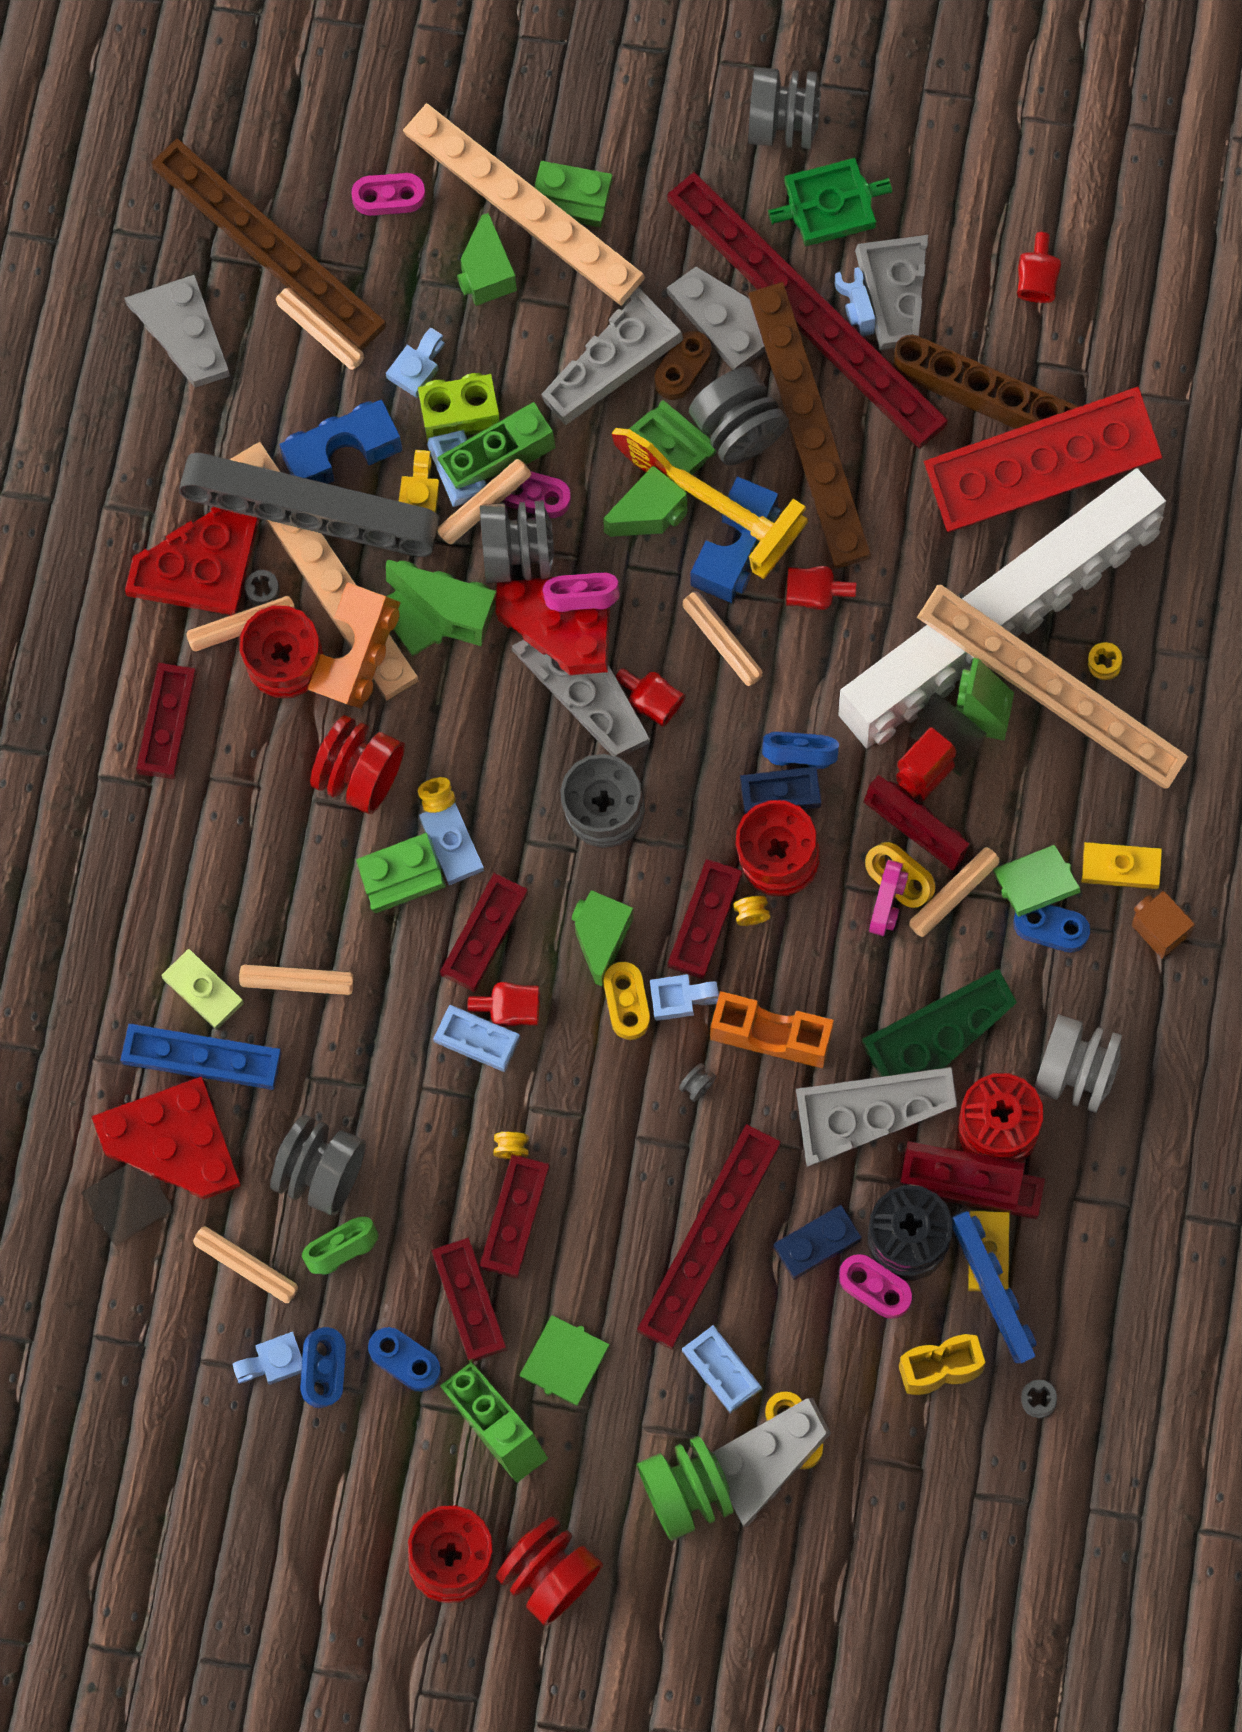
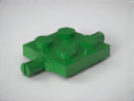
[768,158,892,247]

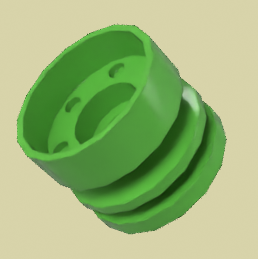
[637,1436,733,1541]

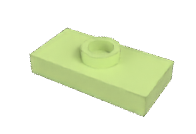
[161,949,244,1030]

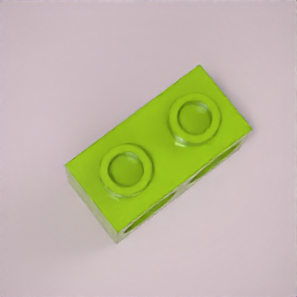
[418,373,500,442]

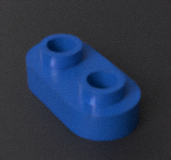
[762,732,839,769]
[1013,904,1090,953]
[300,1327,346,1408]
[368,1327,441,1392]

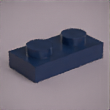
[740,767,821,814]
[773,1205,861,1280]

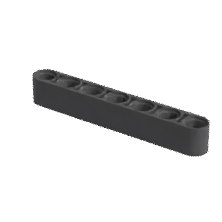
[179,453,440,557]

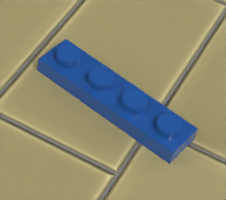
[120,1023,282,1090]
[951,1211,1037,1363]

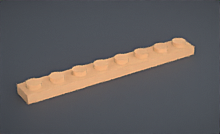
[403,103,645,306]
[230,442,419,701]
[917,585,1189,789]

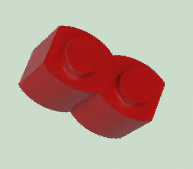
[896,728,957,802]

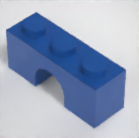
[279,399,402,484]
[690,476,782,603]

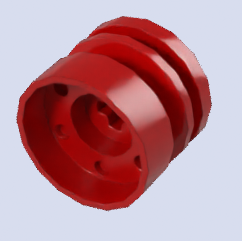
[239,605,324,698]
[310,715,405,814]
[736,800,820,896]
[958,1073,1043,1163]
[408,1505,493,1603]
[495,1516,603,1626]

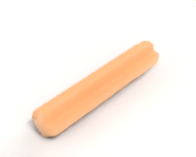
[276,288,365,370]
[437,459,531,544]
[683,591,763,686]
[187,596,295,651]
[909,847,1000,937]
[239,965,354,995]
[193,1226,298,1303]

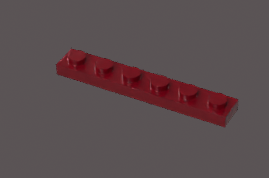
[637,1124,781,1350]

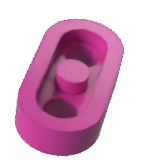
[351,173,425,216]
[502,471,571,518]
[543,573,620,612]
[869,860,909,936]
[839,1254,912,1319]

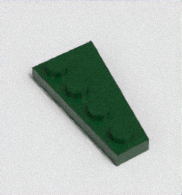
[861,969,1017,1077]

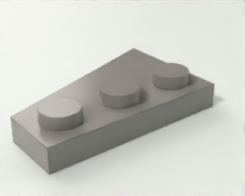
[855,235,928,350]
[667,267,766,370]
[124,275,230,388]
[712,1398,831,1527]

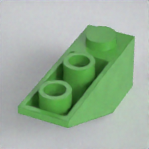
[437,402,556,489]
[386,560,496,646]
[955,658,1014,741]
[440,1363,548,1483]

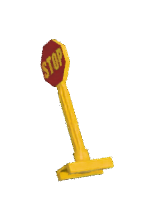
[612,428,808,579]

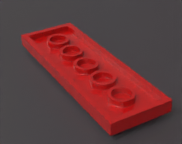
[923,387,1163,533]

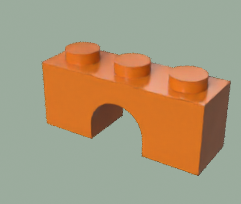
[308,582,401,709]
[710,991,834,1069]

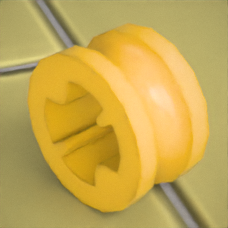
[1088,642,1122,680]
[417,777,456,813]
[733,896,770,926]
[493,1132,529,1159]

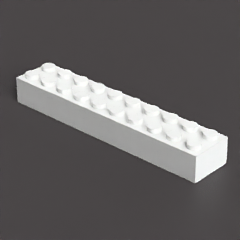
[838,468,1166,749]

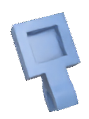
[835,267,875,337]
[386,328,445,398]
[650,974,719,1021]
[232,1332,302,1385]

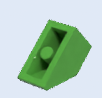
[457,213,517,306]
[603,466,688,537]
[572,890,634,986]

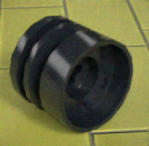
[867,1185,952,1281]

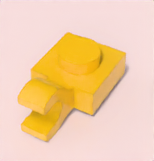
[399,450,440,513]

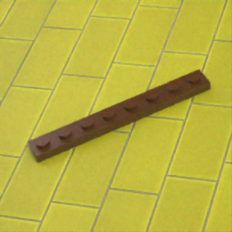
[151,138,386,351]
[748,282,871,569]

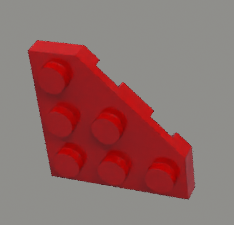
[125,507,260,615]
[496,577,610,675]
[91,1076,241,1200]

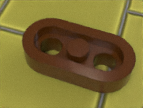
[655,331,711,400]

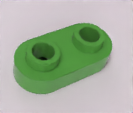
[302,1217,379,1275]

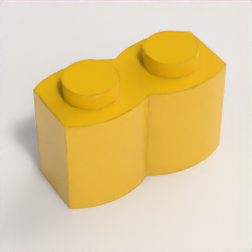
[899,1334,985,1395]

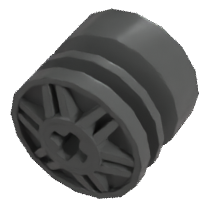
[748,67,821,149]
[689,366,789,466]
[480,500,554,584]
[560,754,645,848]
[270,1114,366,1216]

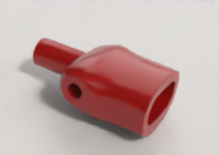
[1017,232,1061,303]
[786,566,856,610]
[615,668,686,727]
[468,982,540,1027]

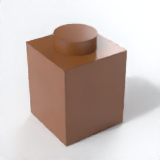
[1131,890,1195,959]

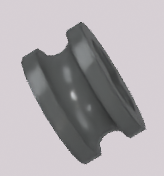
[245,570,280,606]
[679,1063,717,1102]
[1021,1380,1057,1418]

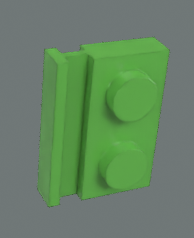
[534,161,613,227]
[629,400,717,475]
[356,833,446,913]

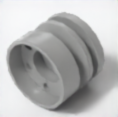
[1034,1014,1122,1113]

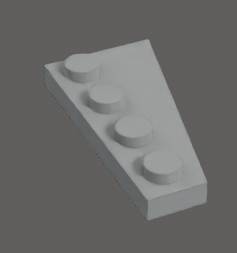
[542,287,683,425]
[512,640,650,758]
[796,1067,957,1167]

